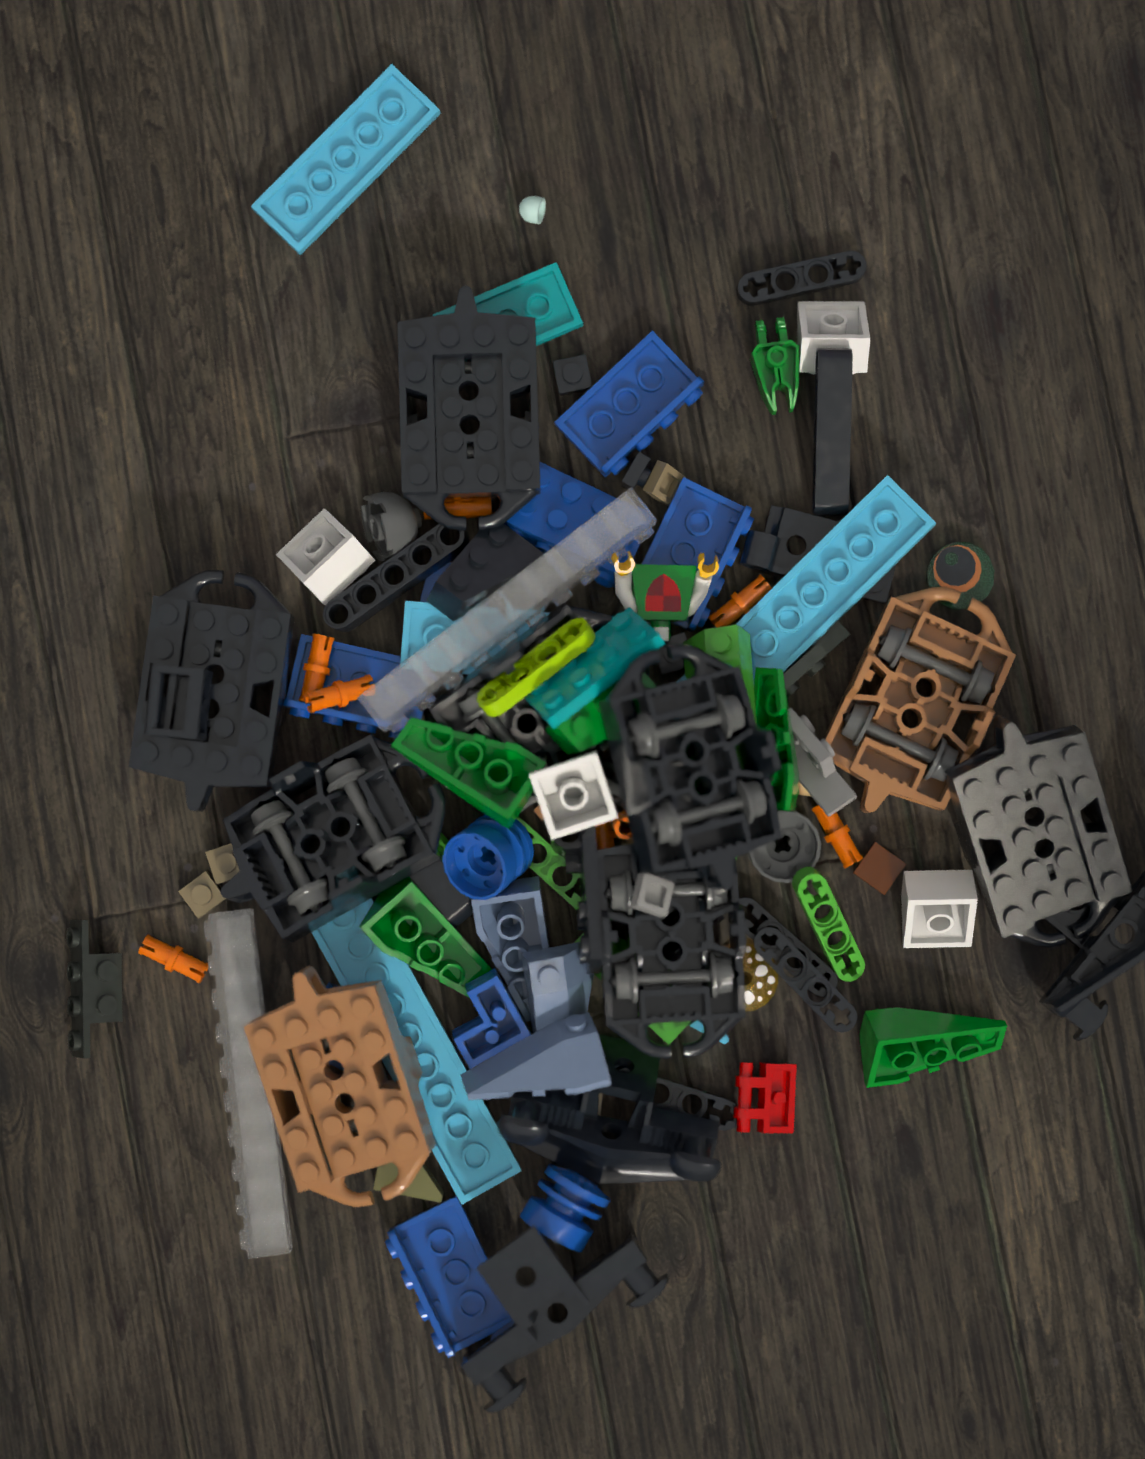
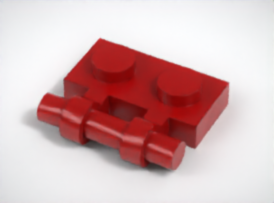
[734,1062,797,1133]

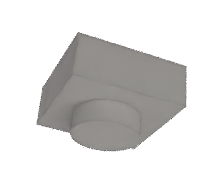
[630,873,675,918]

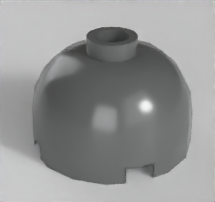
[361,492,422,561]

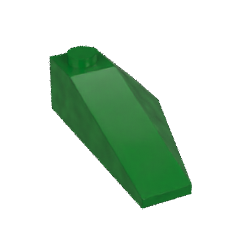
[754,667,799,811]
[391,717,547,829]
[359,877,492,998]
[859,1007,1007,1088]

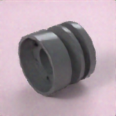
[747,809,821,883]

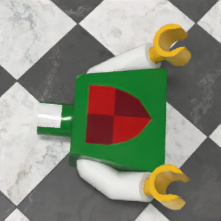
[611,551,719,642]

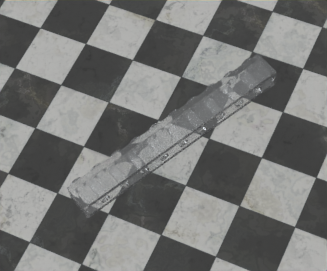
[357,487,657,733]
[204,908,293,1259]

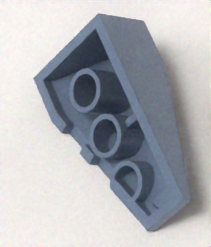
[471,876,550,1022]
[521,942,594,1033]
[461,1012,611,1100]

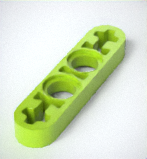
[476,618,595,717]

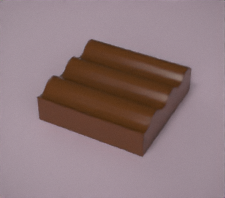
[852,842,906,895]

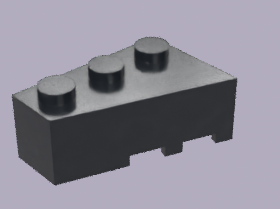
[426,523,547,621]

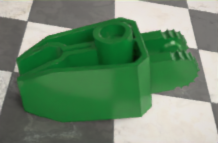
[750,317,799,415]

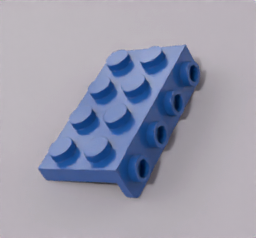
[554,330,704,478]
[504,462,654,588]
[641,477,754,632]
[283,634,433,739]
[385,1195,513,1358]

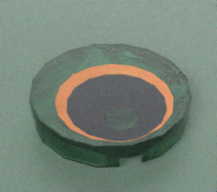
[926,542,995,610]

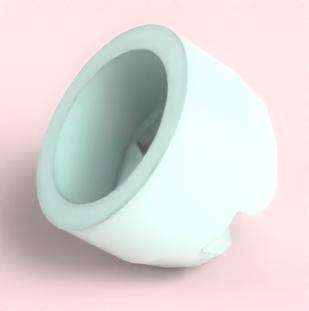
[519,196,546,225]

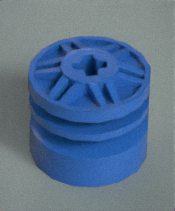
[442,814,534,900]
[520,1164,611,1252]

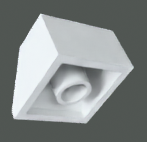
[797,301,870,374]
[276,508,375,605]
[529,751,618,840]
[901,870,978,948]

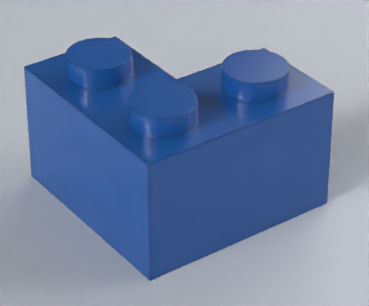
[452,968,531,1069]

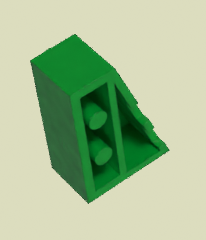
[544,672,657,754]

